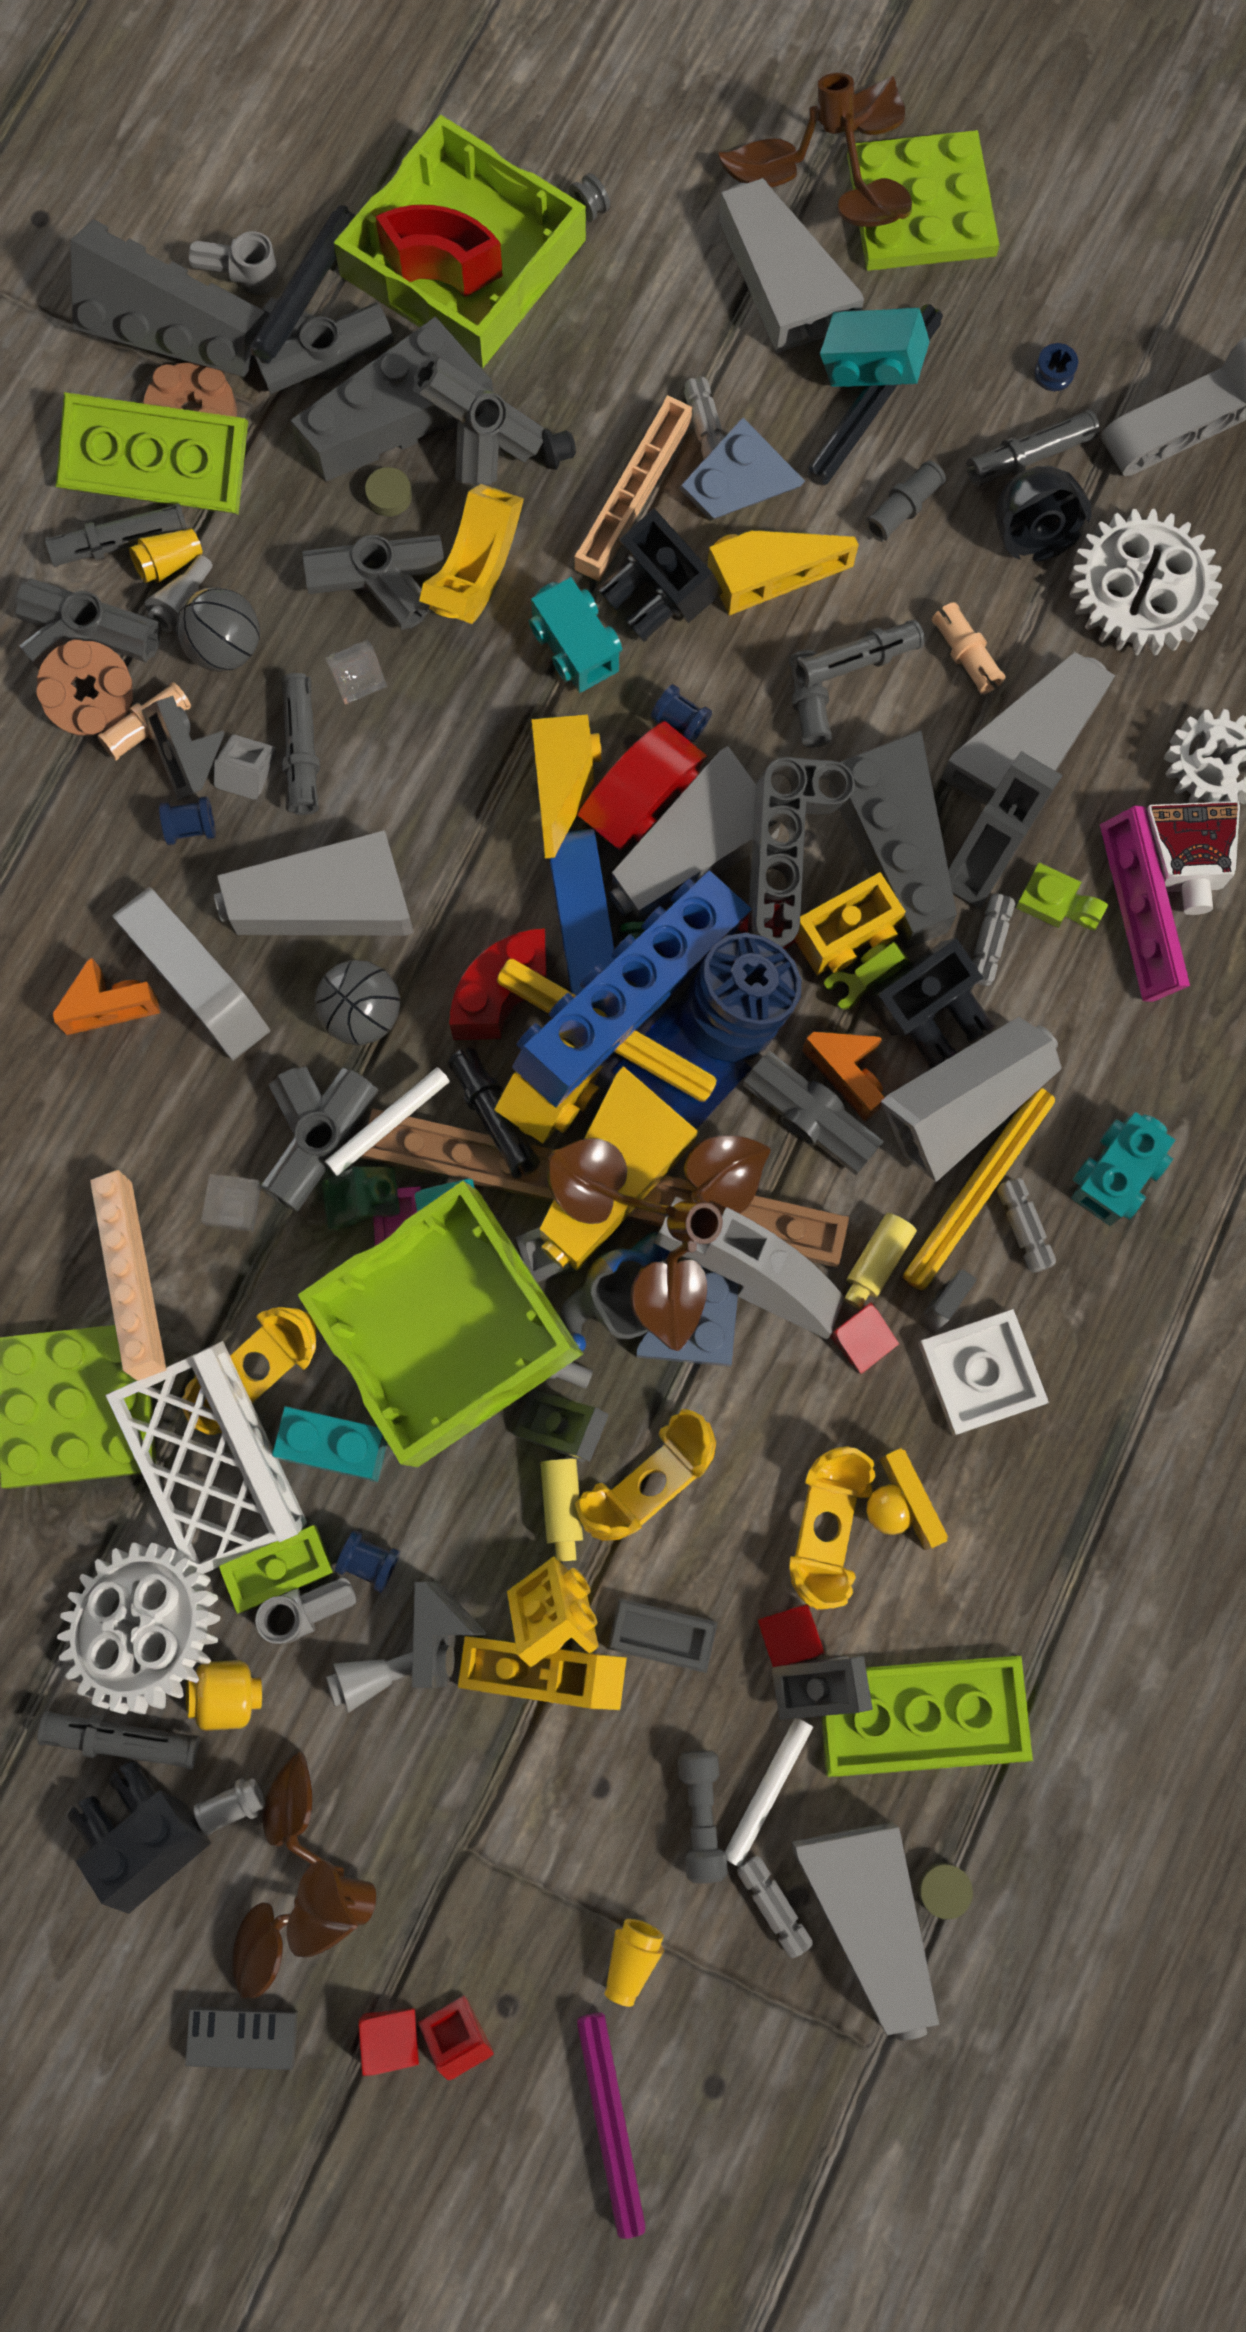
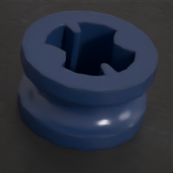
[1034,343,1079,392]

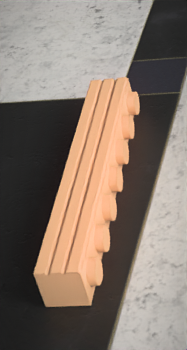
[574,395,692,582]
[90,1170,167,1381]

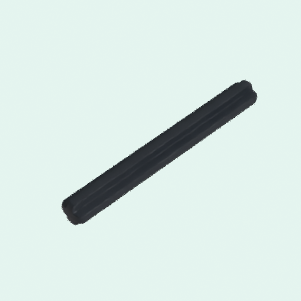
[251,205,356,364]
[807,304,943,486]

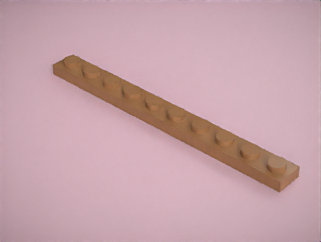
[361,1108,849,1267]

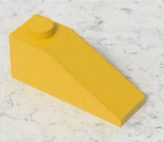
[707,530,859,615]
[532,714,602,858]
[458,1636,627,1710]

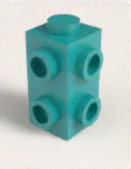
[528,577,622,694]
[1070,1112,1176,1226]

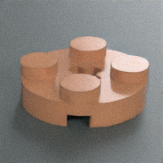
[144,362,237,417]
[37,639,133,736]

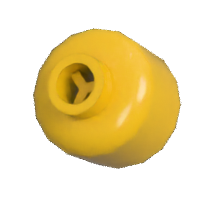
[185,1660,262,1731]

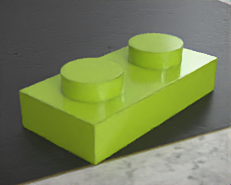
[219,1525,335,1614]

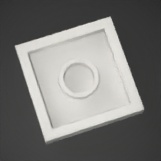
[918,1309,1049,1436]

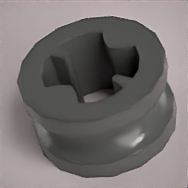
[569,173,610,222]

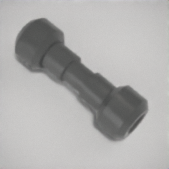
[677,1750,728,1883]

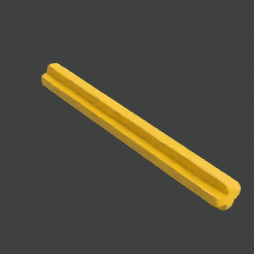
[497,959,717,1102]
[903,1088,1055,1291]

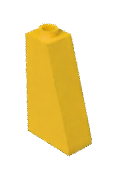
[539,1066,698,1271]

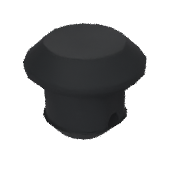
[540,429,576,470]

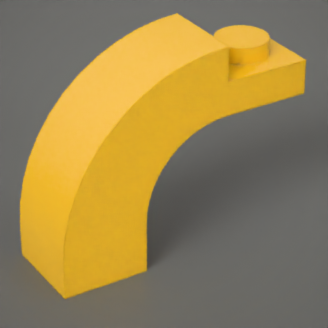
[419,484,524,624]

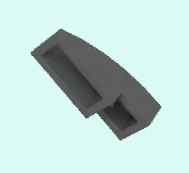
[948,751,1063,909]

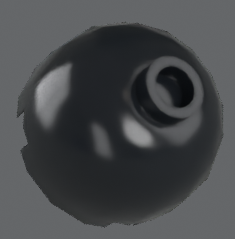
[995,465,1092,561]

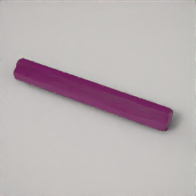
[577,2012,646,2239]

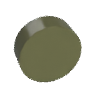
[365,467,412,517]
[918,1863,973,1919]

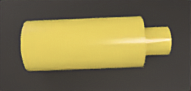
[844,1213,917,1309]
[540,1459,583,1562]

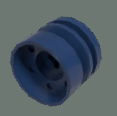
[679,933,802,1062]

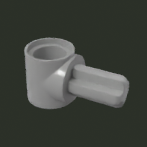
[189,231,279,295]
[255,1577,356,1644]

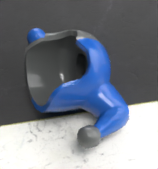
[561,1231,686,1351]

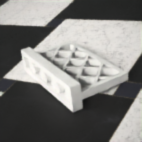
[106,1341,307,1574]

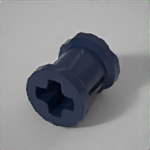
[650,684,712,744]
[159,796,216,845]
[335,1530,401,1593]

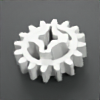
[1164,709,1246,805]

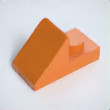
[53,958,161,1035]
[802,1032,885,1121]

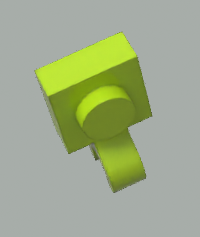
[1016,862,1108,931]
[824,942,911,1010]

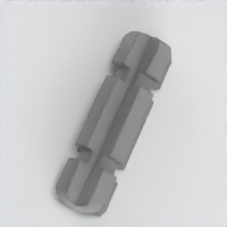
[684,376,725,459]
[973,894,1015,986]
[997,1178,1056,1273]
[737,1856,813,1958]

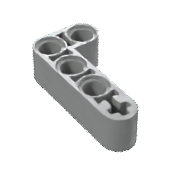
[1100,337,1246,476]
[112,886,270,1061]

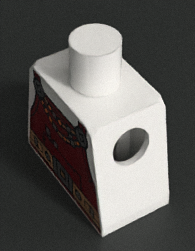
[1147,801,1240,915]

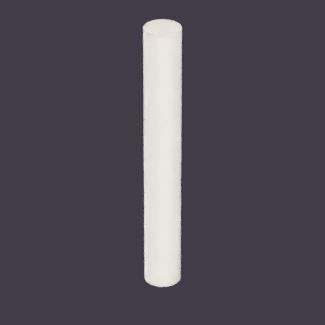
[324,1067,450,1176]
[725,1718,813,1867]

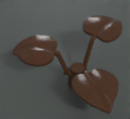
[719,73,912,227]
[547,1136,771,1351]
[233,1752,376,1999]

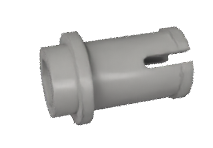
[194,1778,265,1836]

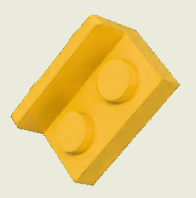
[507,1556,599,1667]

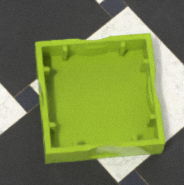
[334,114,586,368]
[298,1181,583,1467]

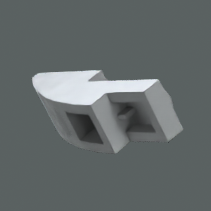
[654,1197,845,1339]

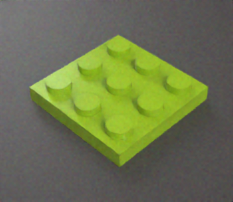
[847,130,1000,271]
[0,1325,157,1489]

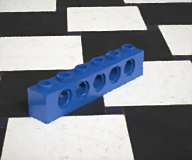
[512,870,752,1108]

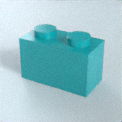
[820,308,930,387]
[272,1406,387,1482]

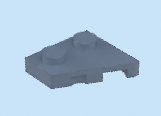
[679,418,805,521]
[636,1266,739,1367]

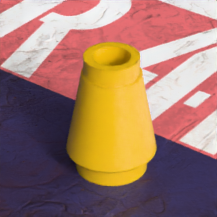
[129,528,203,583]
[604,1919,664,2007]

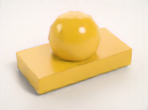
[866,1448,948,1550]

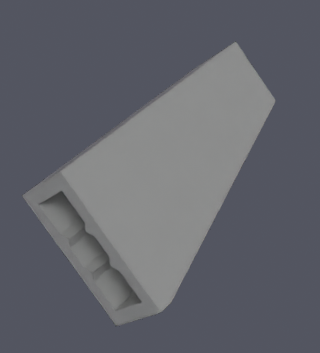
[719,178,864,353]
[941,652,1115,806]
[609,746,781,922]
[214,830,414,936]
[881,1017,1062,1182]
[791,1822,939,2041]

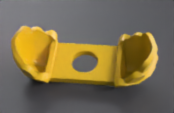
[182,1307,317,1435]
[575,1409,716,1541]
[789,1446,875,1610]

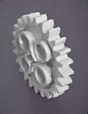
[1069,509,1222,655]
[57,1543,220,1714]

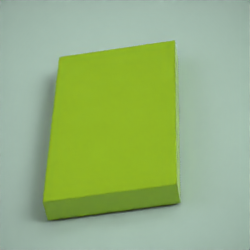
[56,392,248,515]
[821,1655,1033,1777]

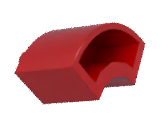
[375,204,503,297]
[577,721,707,850]
[449,928,547,1040]

